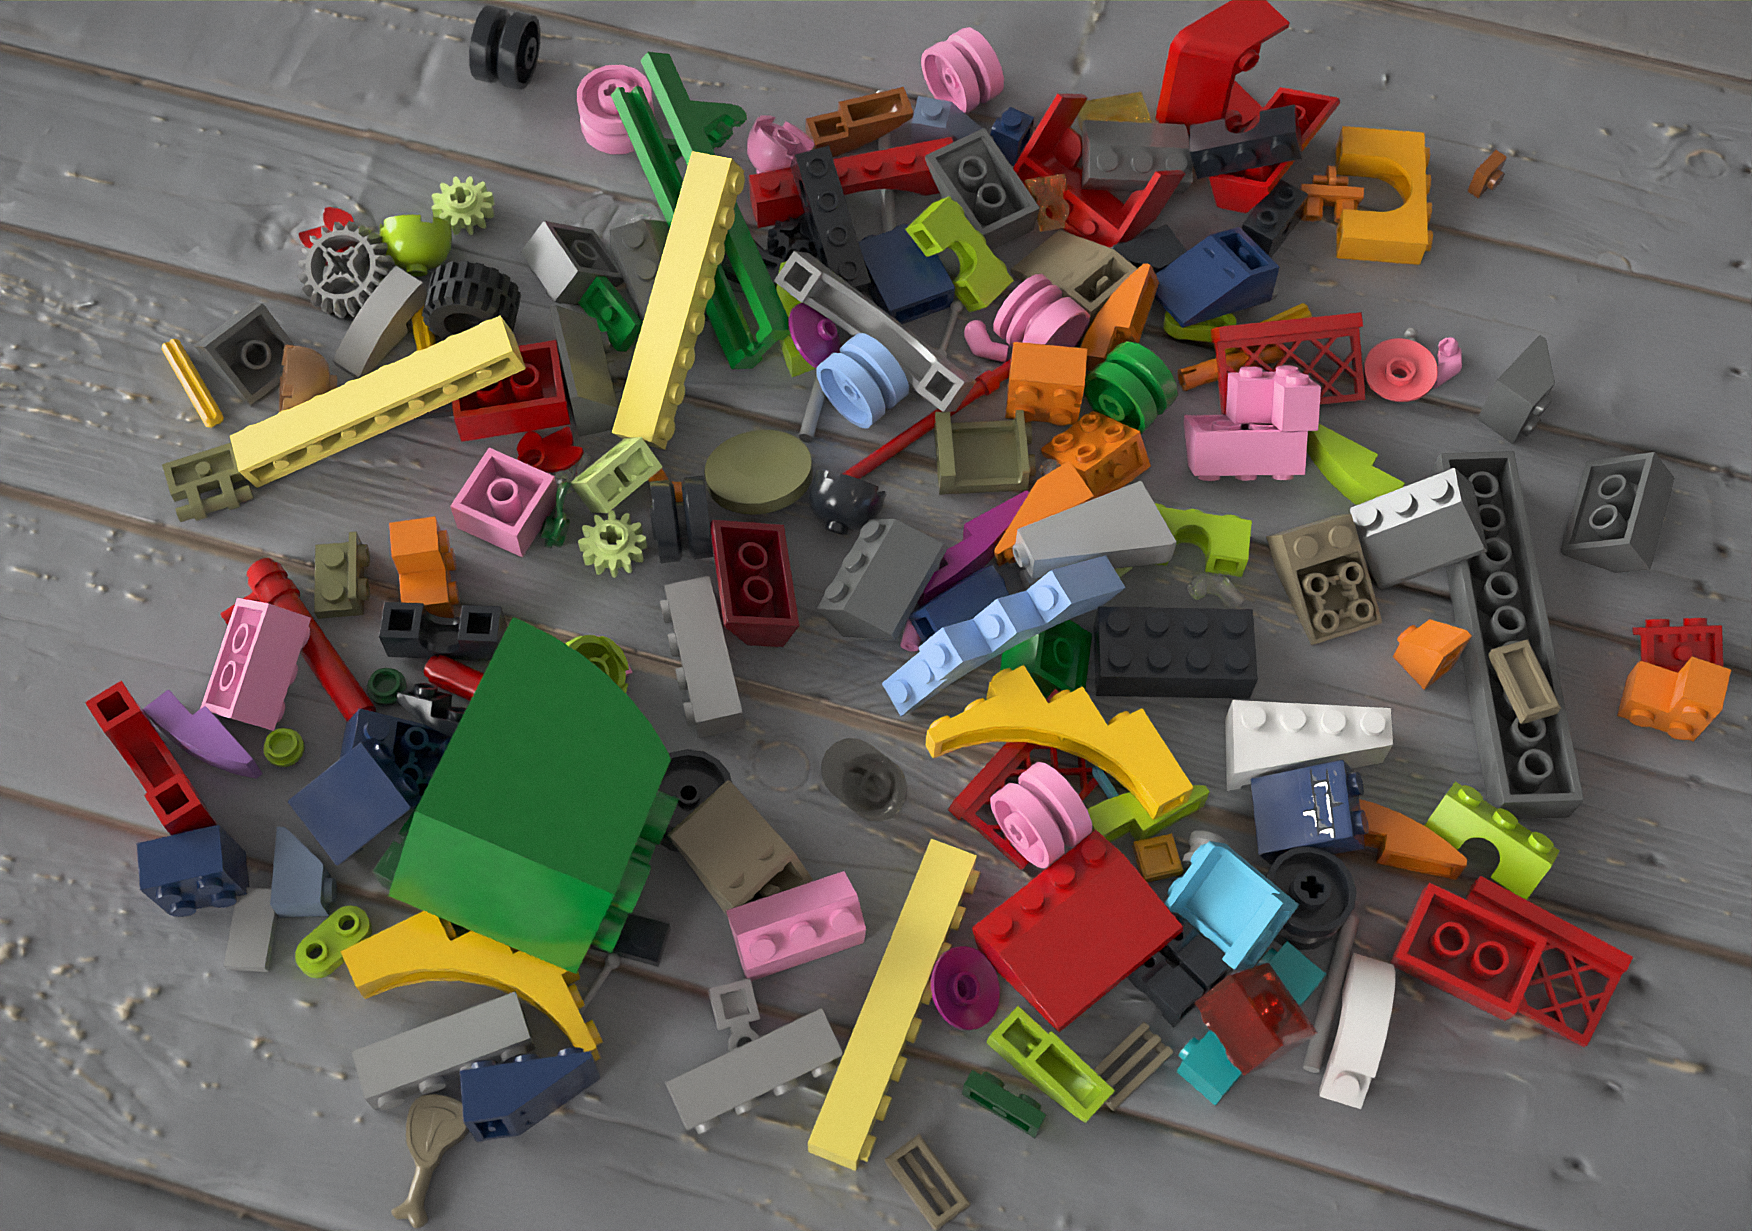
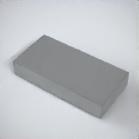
[223,887,278,972]

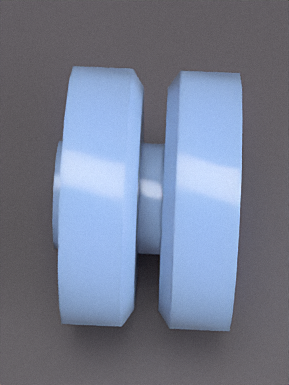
[817,333,909,429]

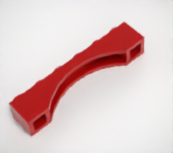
[749,137,953,228]

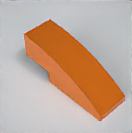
[1080,264,1159,371]
[1359,799,1467,880]

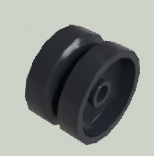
[469,5,541,90]
[649,475,714,564]
[658,749,732,852]
[1265,846,1357,951]

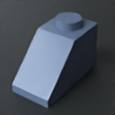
[911,96,982,144]
[270,827,337,918]

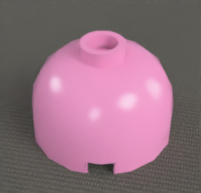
[747,115,814,174]

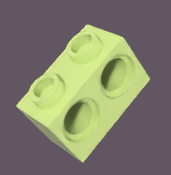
[570,437,663,513]

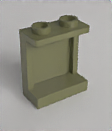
[934,410,1036,495]

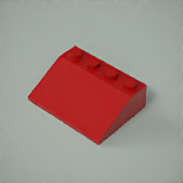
[972,830,1183,1033]

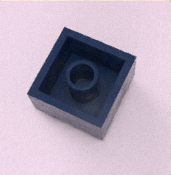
[136,825,249,917]

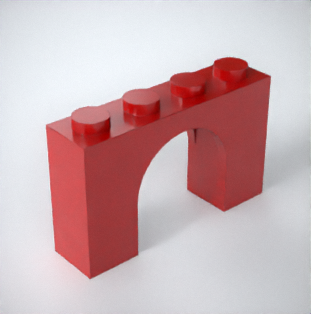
[85,680,218,835]

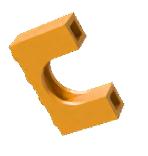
[1335,126,1433,265]

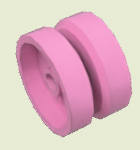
[921,28,1004,114]
[577,65,655,155]
[990,762,1092,868]

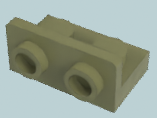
[314,531,370,619]

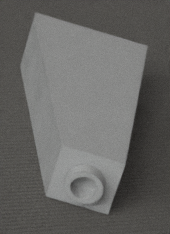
[1012,481,1177,578]

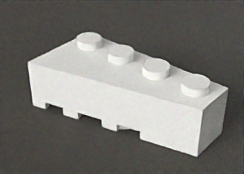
[1225,700,1393,791]

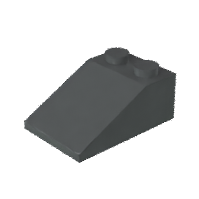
[925,128,1040,250]

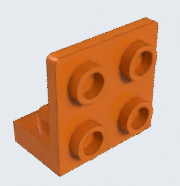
[1041,411,1151,499]

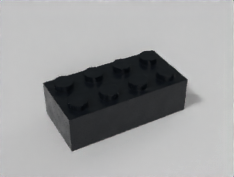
[1093,606,1258,699]

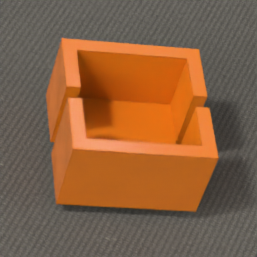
[1005,342,1087,426]

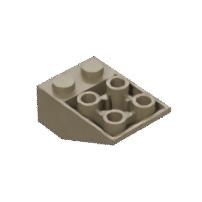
[1010,230,1137,335]
[1266,513,1382,645]
[668,780,813,917]

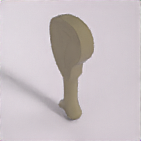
[391,1094,469,1228]

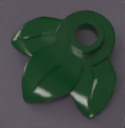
[540,481,572,548]

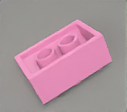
[1184,415,1308,481]
[200,598,311,731]
[726,871,866,981]

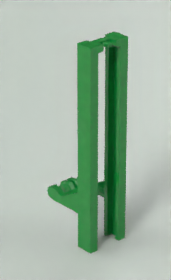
[611,52,790,369]

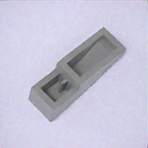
[333,266,427,379]

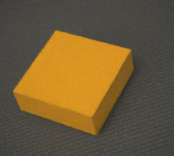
[1132,834,1183,882]

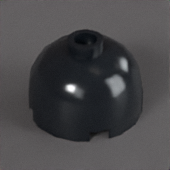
[809,470,887,535]

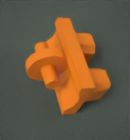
[1300,165,1364,223]

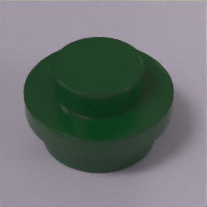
[367,667,407,706]

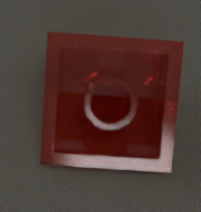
[1195,962,1318,1075]

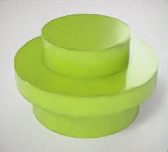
[263,728,305,767]

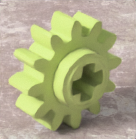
[431,176,495,235]
[578,510,647,578]

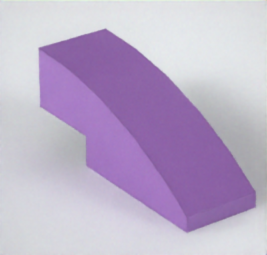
[143,689,263,779]

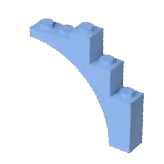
[882,555,1126,716]

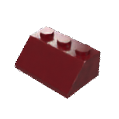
[710,520,800,647]

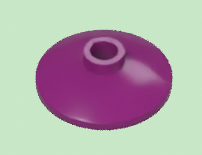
[789,303,842,369]
[931,946,1000,1030]

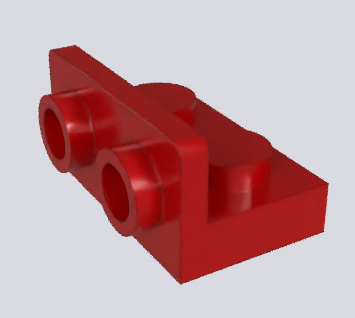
[1633,618,1723,673]

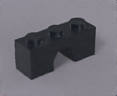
[1190,104,1302,179]
[379,602,508,661]

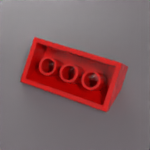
[1209,87,1340,214]

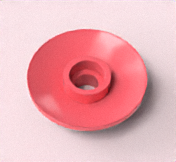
[1364,338,1438,402]

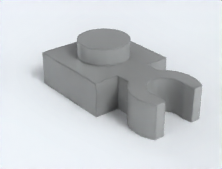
[708,978,760,1052]

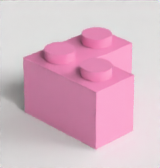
[1226,366,1321,432]

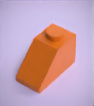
[1393,619,1472,690]

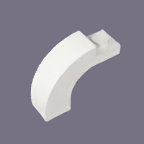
[1319,953,1395,1109]

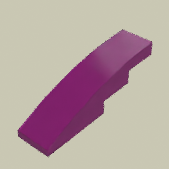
[917,490,1029,606]

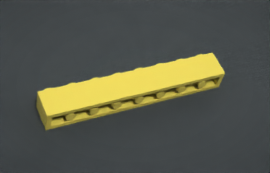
[612,151,745,450]
[230,316,526,488]
[808,839,981,1171]

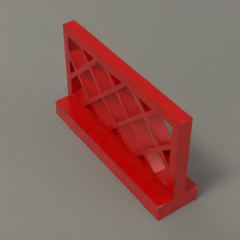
[1211,312,1366,415]
[947,689,1107,871]
[1466,876,1633,1047]

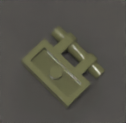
[162,442,254,522]

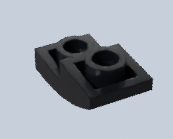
[397,683,467,737]

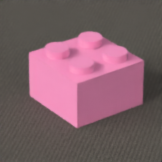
[450,448,557,558]

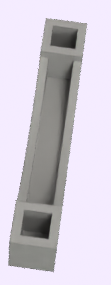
[774,251,976,412]

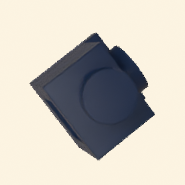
[990,107,1034,166]

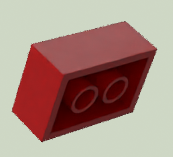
[452,340,571,442]
[1389,883,1548,1021]

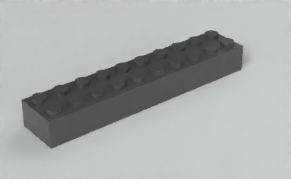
[1429,451,1584,819]

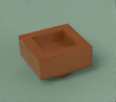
[1467,150,1507,198]

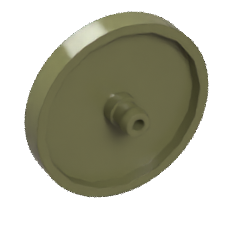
[704,430,813,515]

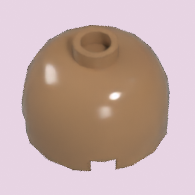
[279,344,337,412]

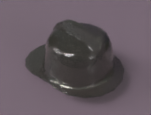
[821,738,907,822]

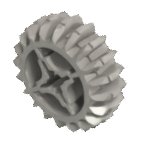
[297,221,395,318]

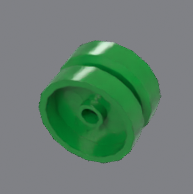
[1084,341,1178,435]

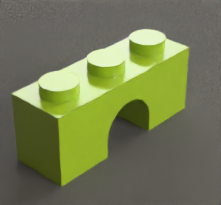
[905,196,1014,313]
[1154,503,1252,577]
[1424,781,1560,900]

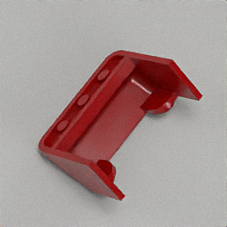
[1155,0,1290,135]
[1013,94,1185,248]

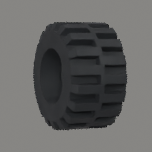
[422,261,521,340]

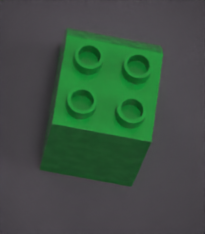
[388,617,679,974]

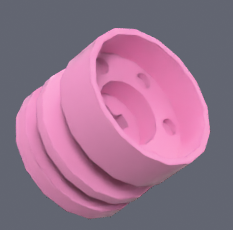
[993,274,1090,347]

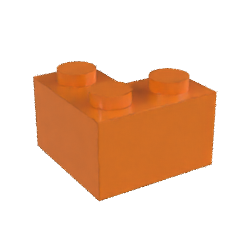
[389,516,460,618]
[1617,657,1731,742]

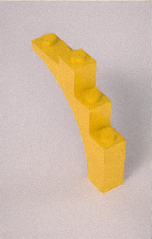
[925,665,1194,820]
[340,911,603,1061]

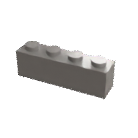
[660,576,744,738]
[351,992,536,1110]
[665,1008,843,1134]

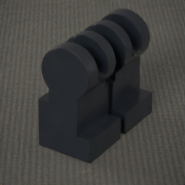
[1127,916,1231,1028]

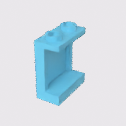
[1164,841,1299,970]

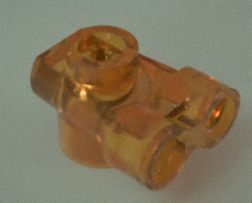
[1024,174,1069,232]

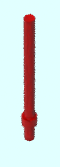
[842,359,1011,479]

